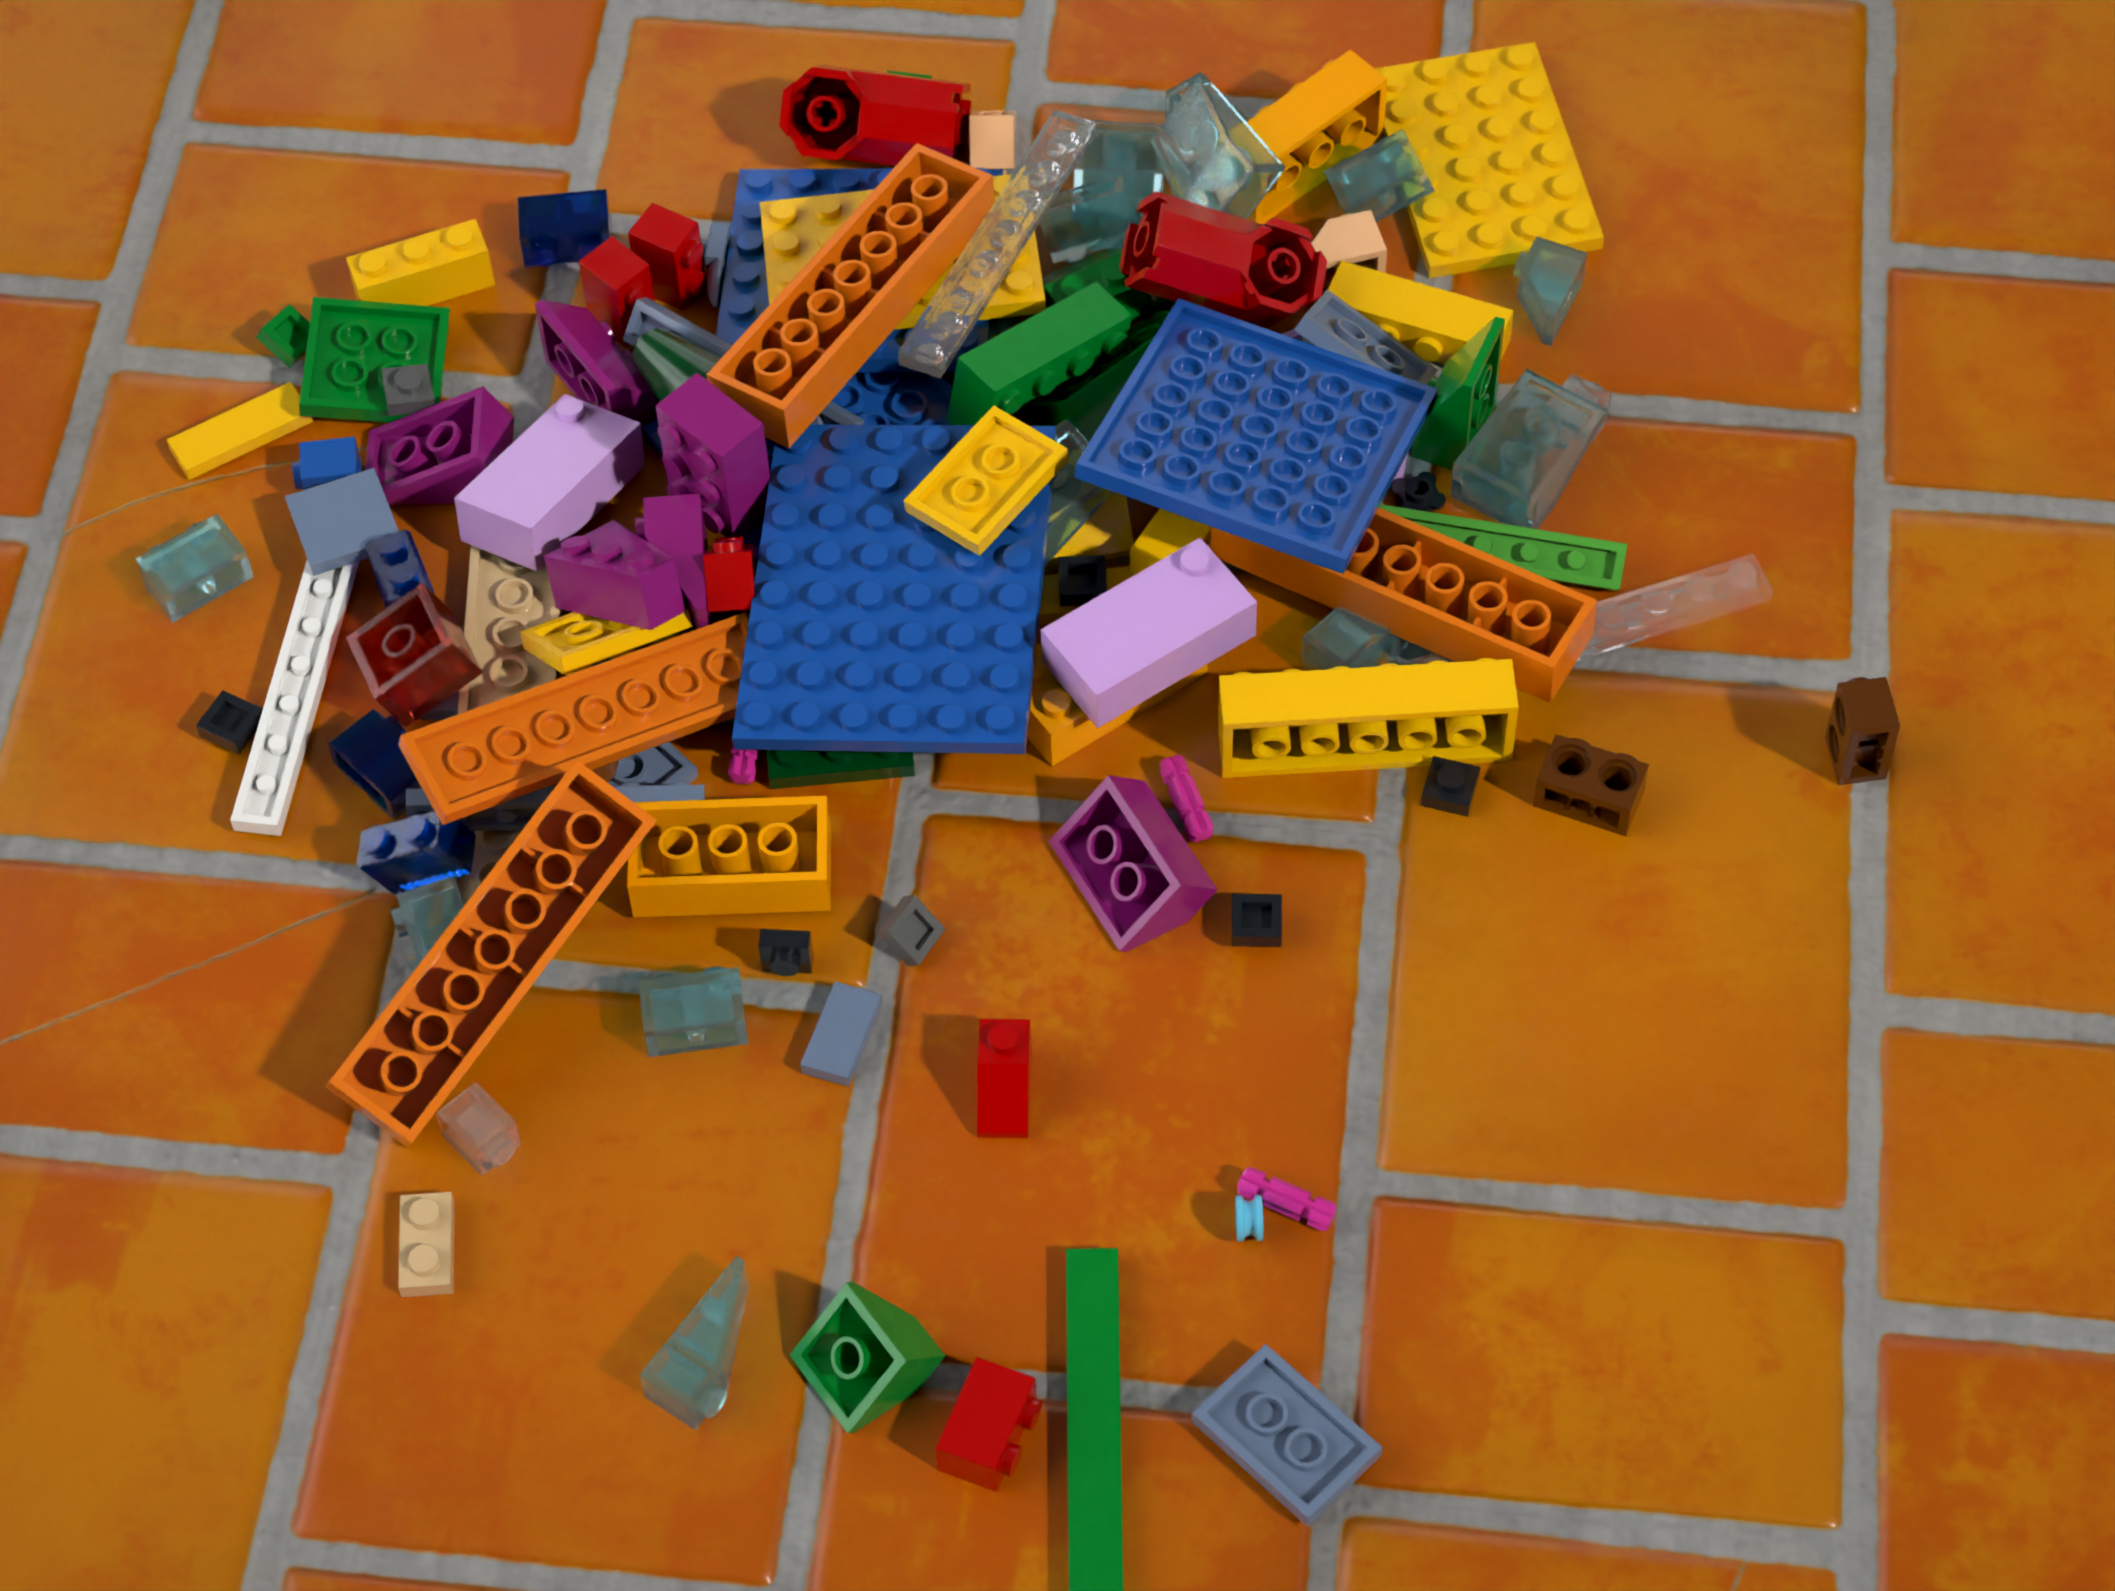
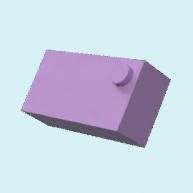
[454,394,645,572]
[1041,538,1257,728]

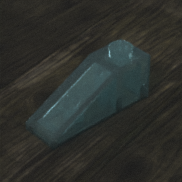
[640,1256,749,1430]

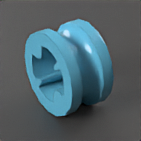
[1235,1195,1263,1242]

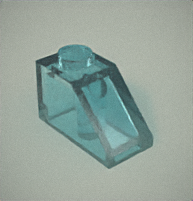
[1513,236,1587,346]

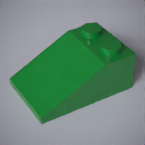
[1411,316,1505,474]

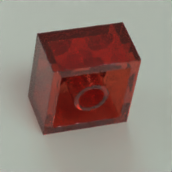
[346,582,483,728]

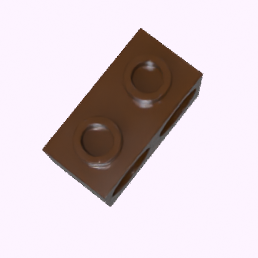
[1825,677,1900,785]
[1533,734,1649,836]

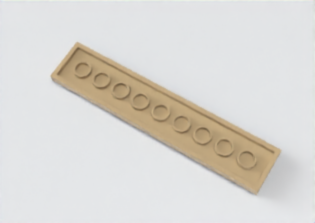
[442,545,563,928]

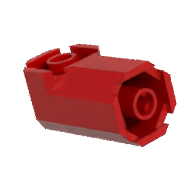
[779,65,972,166]
[1119,191,1327,329]

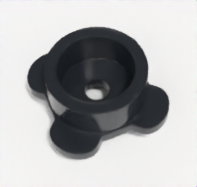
[1392,472,1446,513]

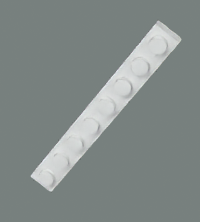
[230,560,360,836]

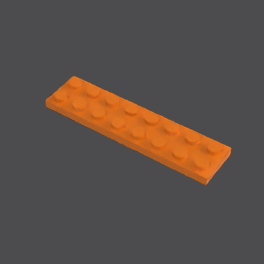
[398,612,749,825]

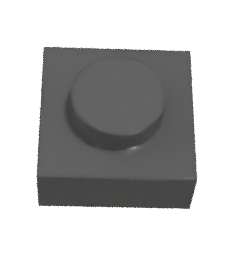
[382,364,435,416]
[877,895,946,966]

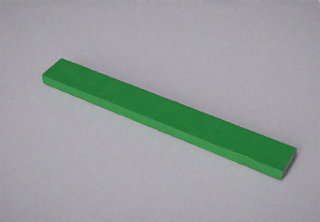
[1066,1248,1123,1591]

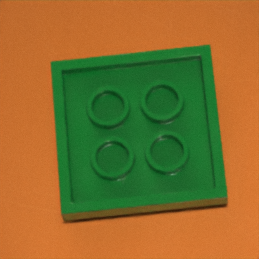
[299,297,450,423]

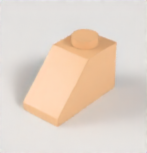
[969,110,1016,175]
[1311,210,1387,293]

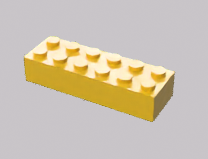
[1218,658,1519,778]

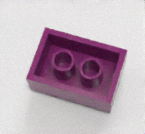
[656,373,770,537]

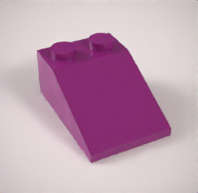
[365,386,514,505]
[636,493,713,634]

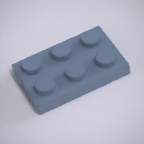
[1294,289,1438,385]
[1191,1344,1382,1527]

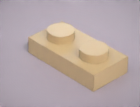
[398,1192,455,1297]

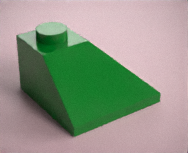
[789,1282,945,1434]

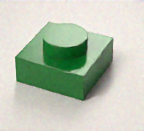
[256,304,310,368]

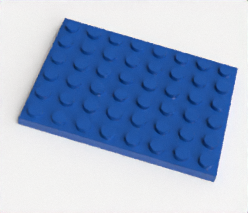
[732,424,1058,754]

